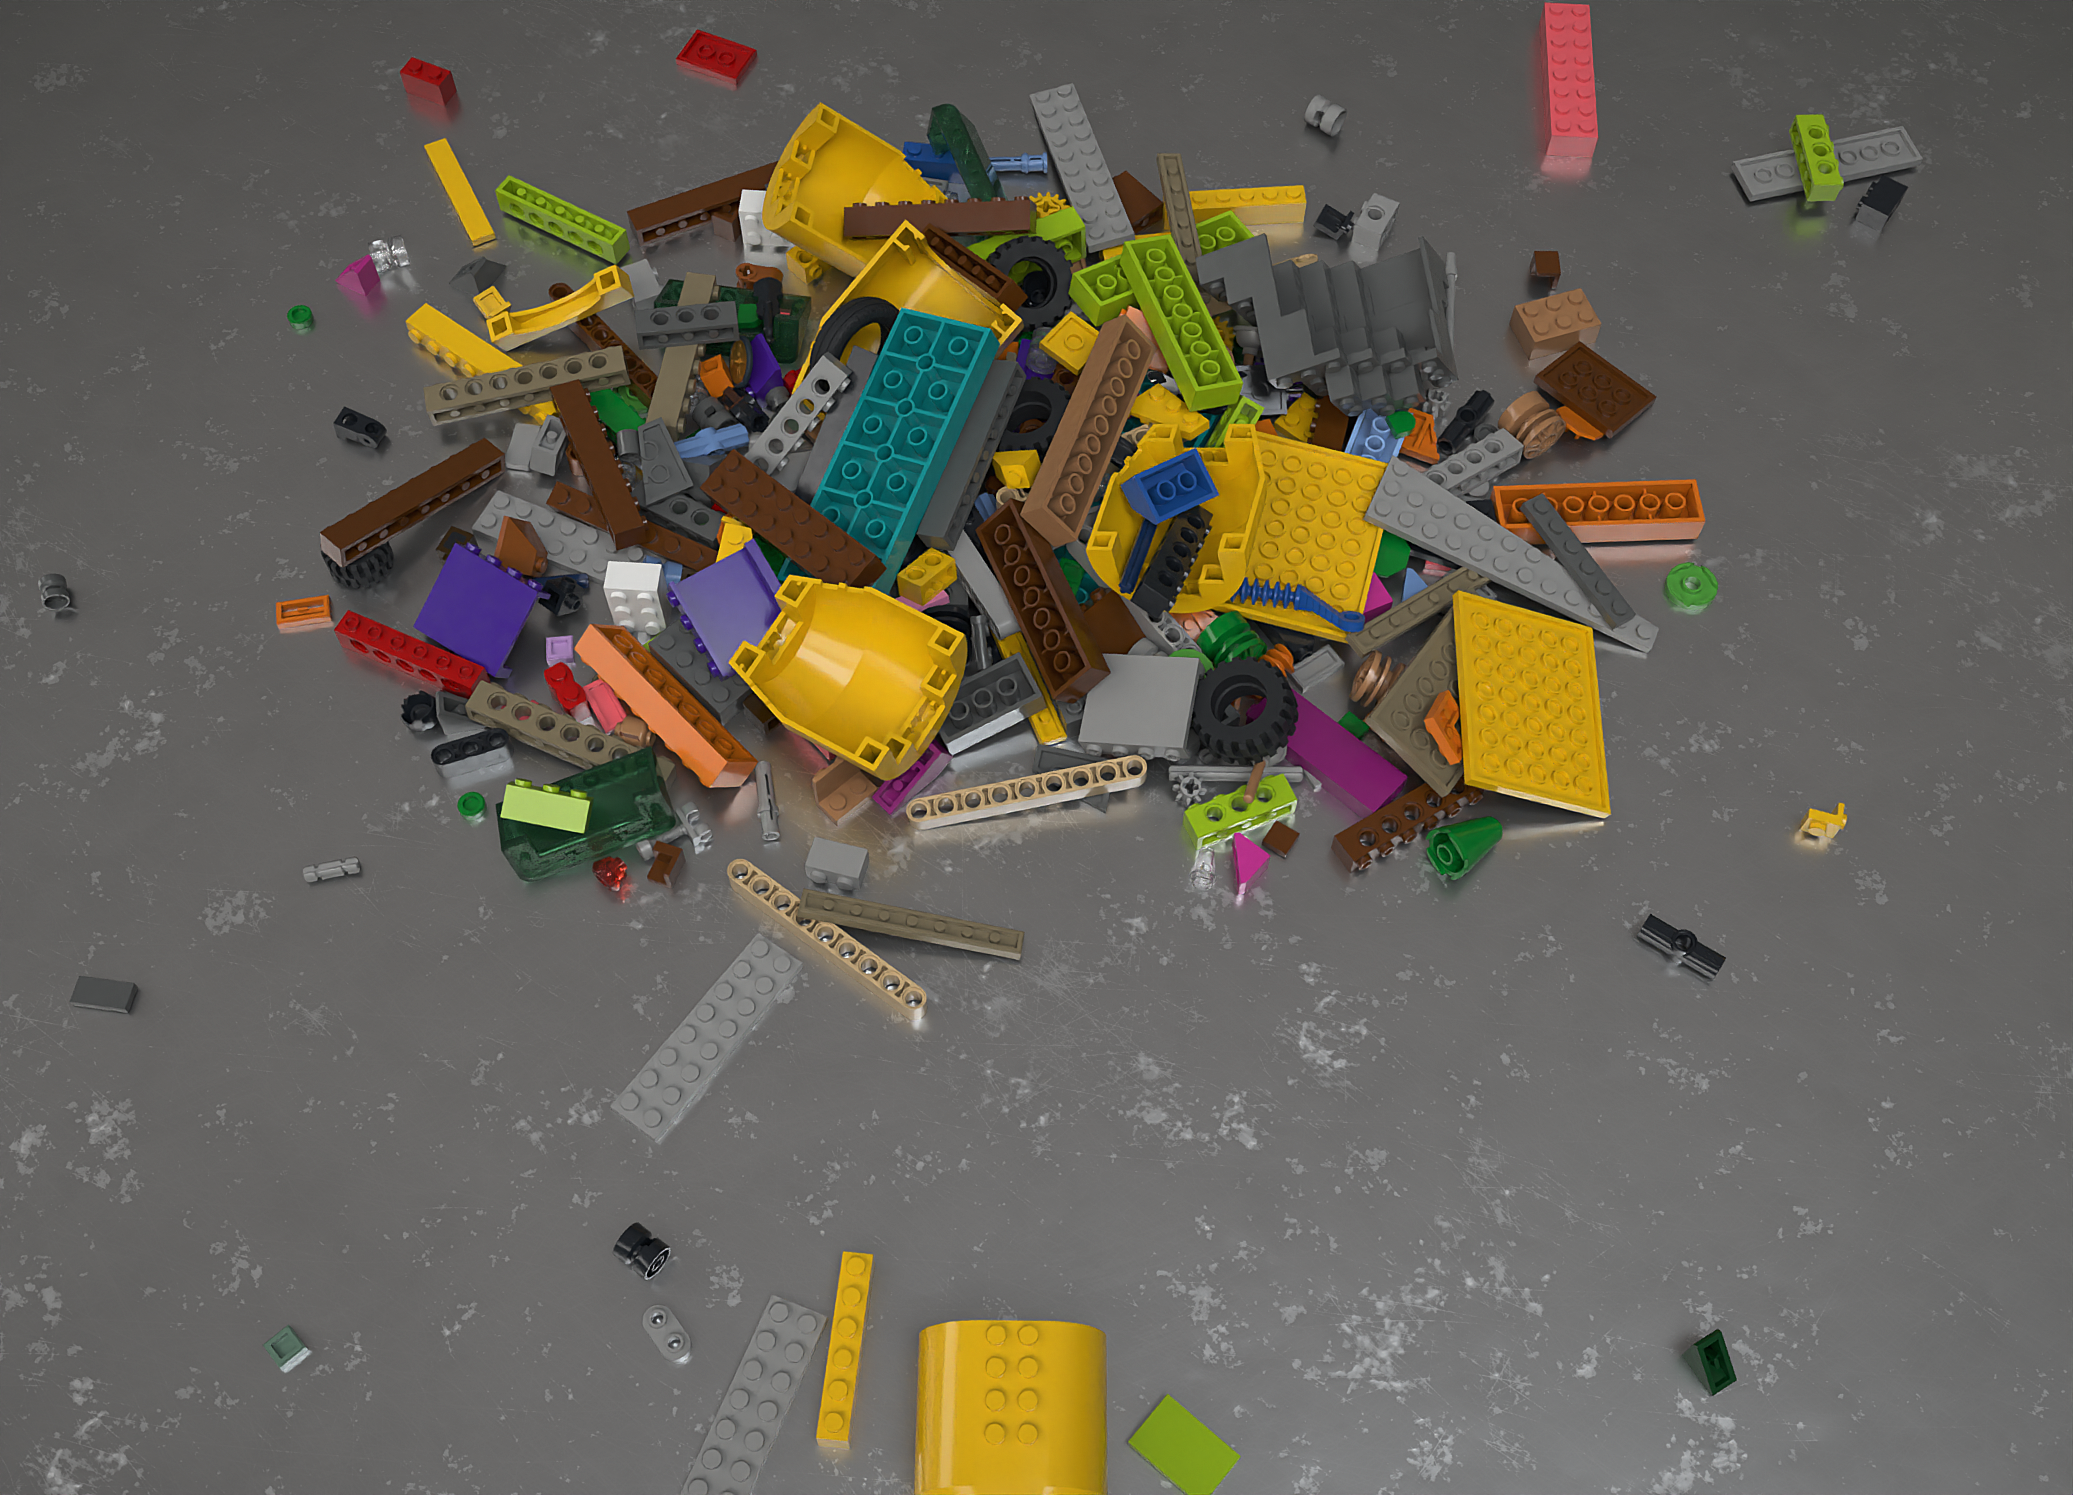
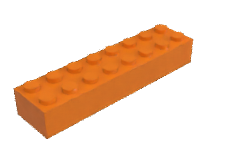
[1490,479,1706,545]
[574,624,759,788]

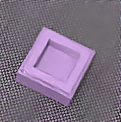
[546,635,575,665]

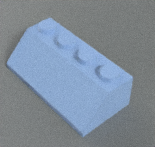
[1344,408,1413,463]

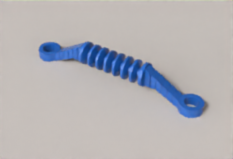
[1230,577,1365,632]

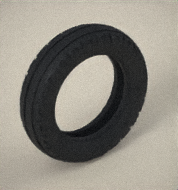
[810,296,900,398]

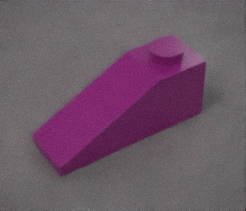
[872,739,954,815]

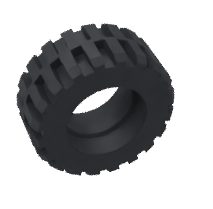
[986,236,1073,332]
[996,377,1071,465]
[1191,656,1299,765]

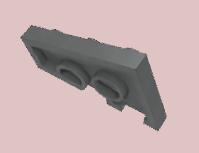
[638,417,694,508]
[1032,744,1115,814]

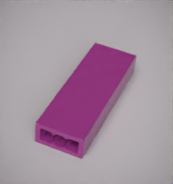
[1245,688,1408,819]

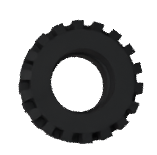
[320,541,394,588]

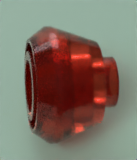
[592,856,628,892]

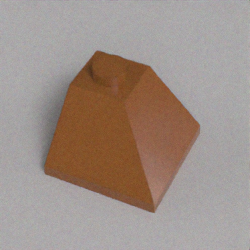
[494,516,548,577]

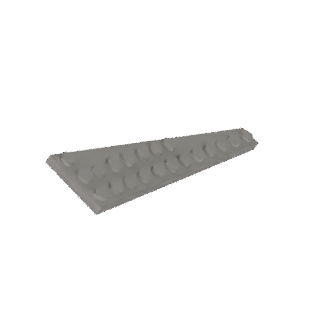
[1363,455,1659,653]

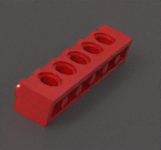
[334,610,491,699]

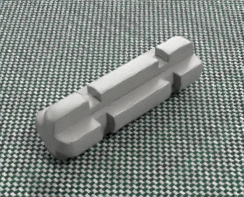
[303,856,360,882]

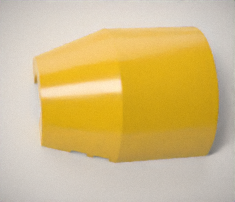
[762,102,948,278]
[1086,424,1267,613]
[728,575,967,780]

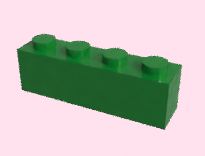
[590,388,646,445]

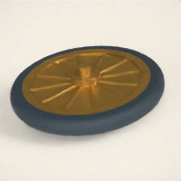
[729,335,753,388]

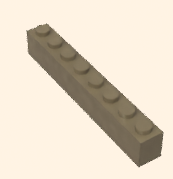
[645,272,721,442]

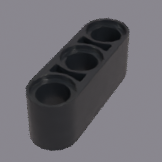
[431,728,514,778]

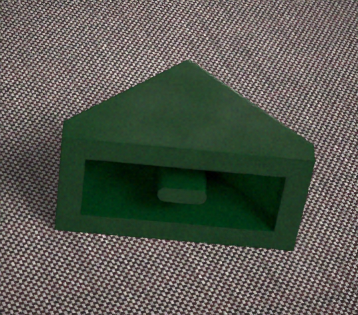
[1682,1329,1737,1396]

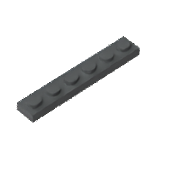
[1520,493,1636,630]

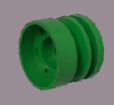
[1196,611,1268,669]

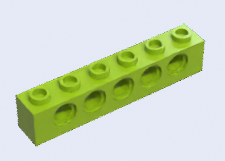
[495,175,630,265]

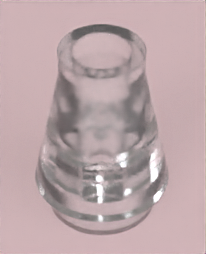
[1189,847,1217,890]

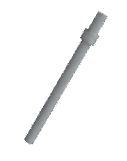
[1445,252,1458,355]

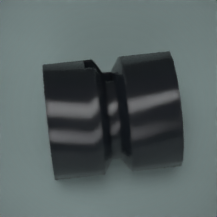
[613,1222,671,1280]

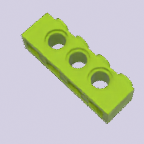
[1789,114,1844,201]
[1204,394,1265,448]
[1182,773,1298,850]

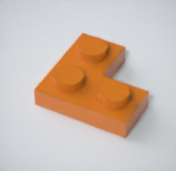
[1424,690,1463,765]

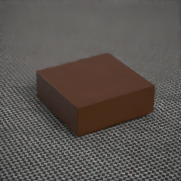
[1262,820,1300,858]

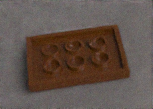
[1533,341,1657,439]

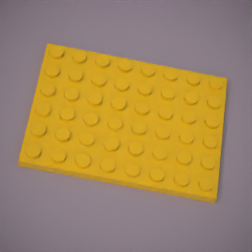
[1211,431,1388,644]
[1452,590,1611,819]

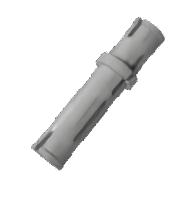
[754,761,780,841]

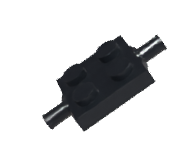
[1235,365,1304,416]

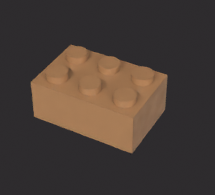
[1509,288,1602,361]

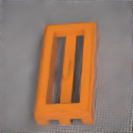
[276,595,332,629]

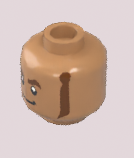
[614,715,657,749]

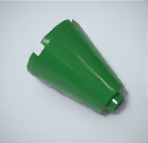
[1426,816,1503,880]

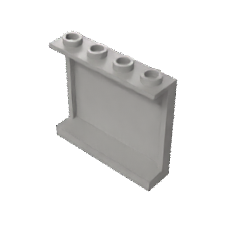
[1078,654,1205,761]

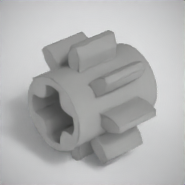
[1419,388,1452,418]
[1172,772,1207,807]

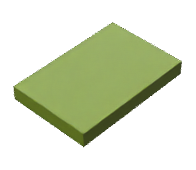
[1128,1394,1241,1495]

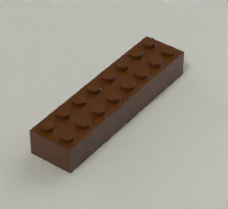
[700,448,887,589]
[976,498,1111,704]

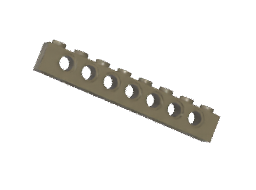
[423,346,631,426]
[465,680,677,803]

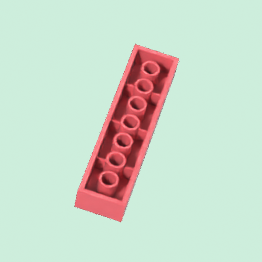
[1539,2,1598,158]

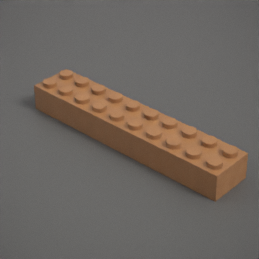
[1020,314,1157,547]

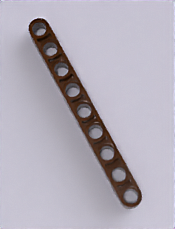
[549,283,687,424]

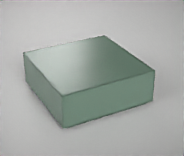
[263,1324,308,1371]

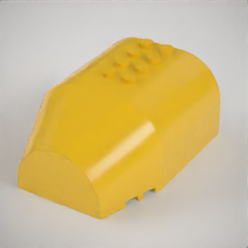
[792,219,1024,421]
[914,1320,1108,1495]

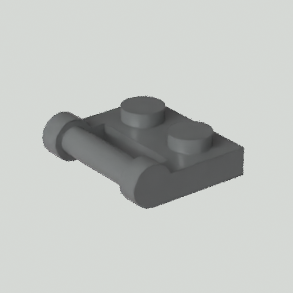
[970,615,993,670]

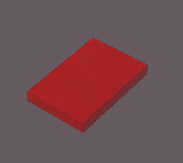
[676,29,757,85]

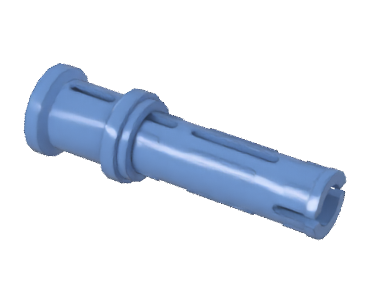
[977,152,1048,174]

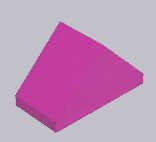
[335,254,380,296]
[1363,572,1393,624]
[1232,833,1270,895]

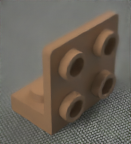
[812,756,878,826]

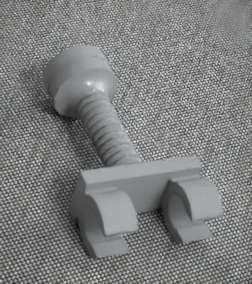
[635,802,713,861]

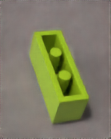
[500,778,594,834]

